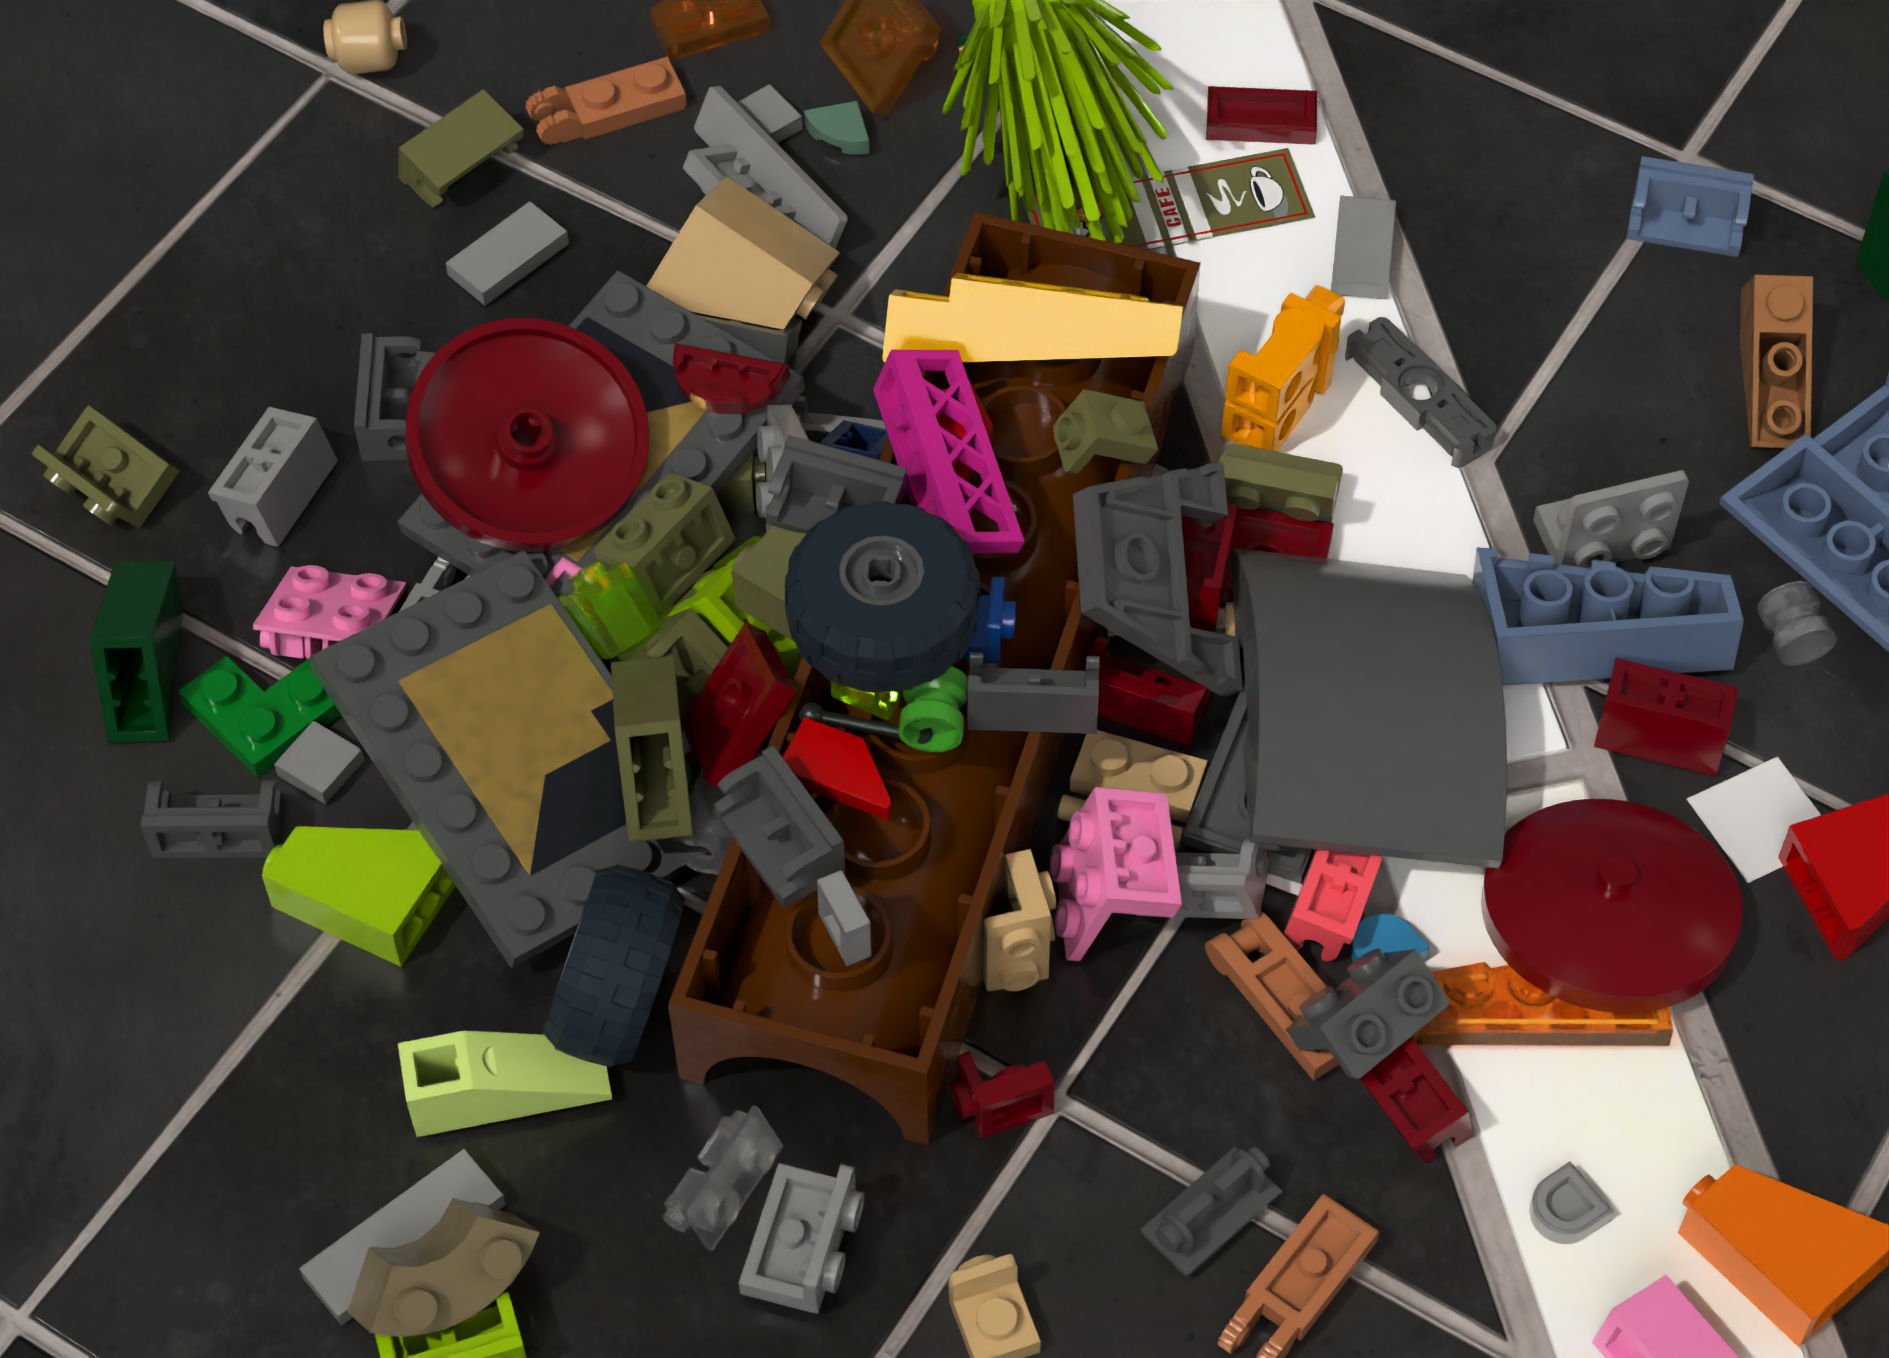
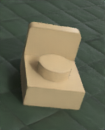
[949,1254,1041,1358]

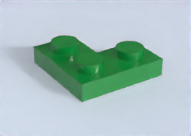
[178,656,341,778]

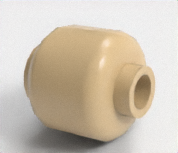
[324,0,407,75]

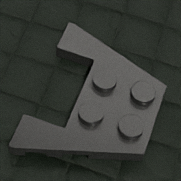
[1073,462,1243,697]

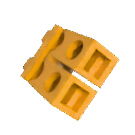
[1220,285,1346,452]

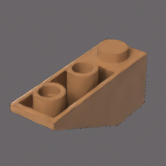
[1740,275,1813,449]

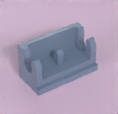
[1626,156,1754,257]

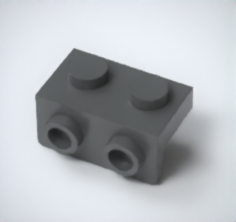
[1285,948,1449,1079]

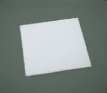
[1687,756,1821,883]

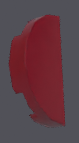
[672,343,791,414]

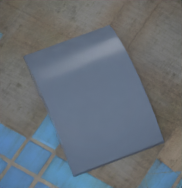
[1719,373,1889,652]

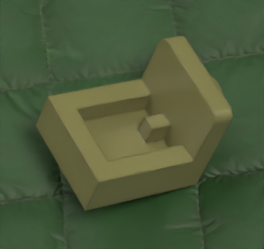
[1053,389,1158,474]

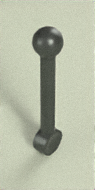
[799,703,933,749]

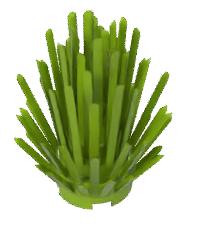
[943,0,1174,244]

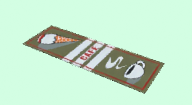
[1022,148,1315,250]

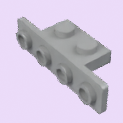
[683,86,847,249]

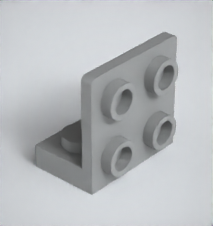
[1533,470,1689,568]

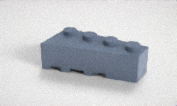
[1472,547,1744,686]

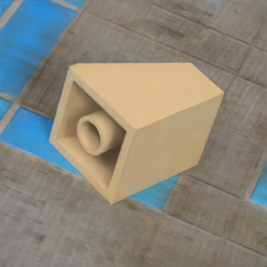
[646,176,840,330]

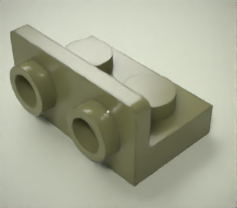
[593,473,736,619]

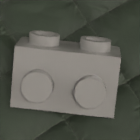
[739,1163,865,1314]

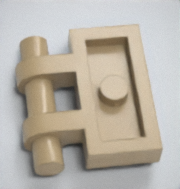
[1057,730,1208,852]

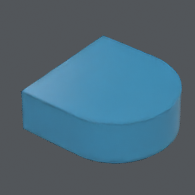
[1350,913,1430,962]

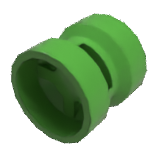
[898,666,968,752]

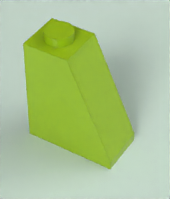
[262,826,456,967]

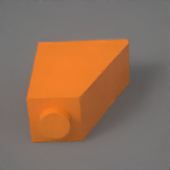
[1678,1164,1889,1347]

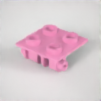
[253,565,406,660]

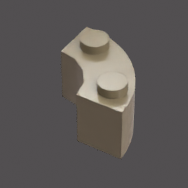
[347,1198,540,1336]

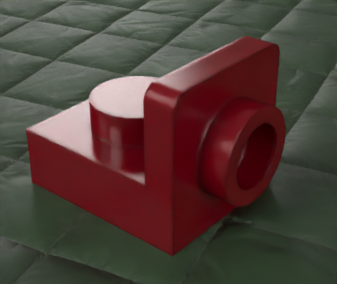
[949,1052,1055,1139]

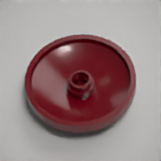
[405,318,649,552]
[1481,799,1743,1013]

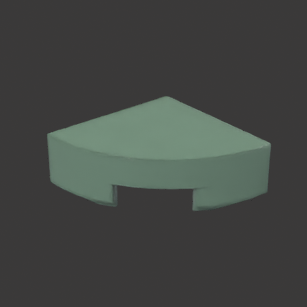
[804,101,870,155]

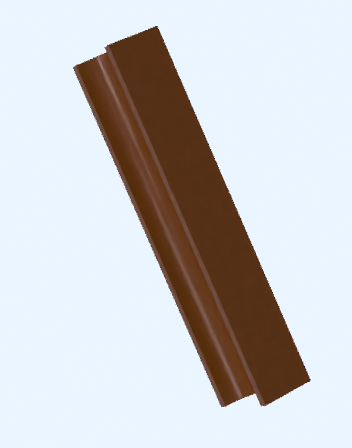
[668,212,1201,1146]

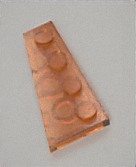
[1411,962,1673,1046]

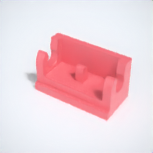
[1283,849,1383,962]

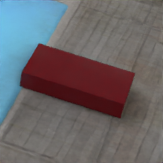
[1206,86,1317,145]

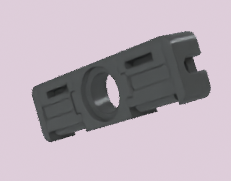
[1345,317,1497,468]

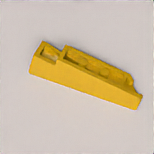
[882,273,1183,362]

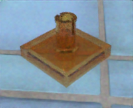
[819,0,942,115]

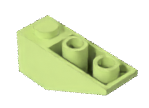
[398,1031,612,1137]

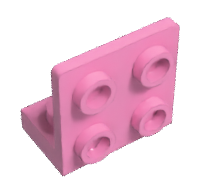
[1049,787,1182,961]

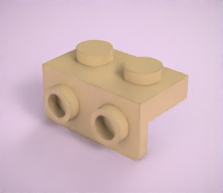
[983,849,1056,991]

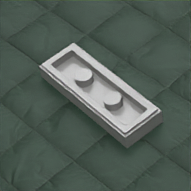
[299,1149,506,1326]

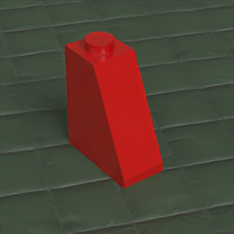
[1778,793,1889,962]

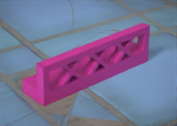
[873,349,1024,554]

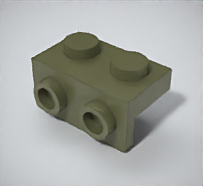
[31,405,180,528]
[1218,443,1343,523]

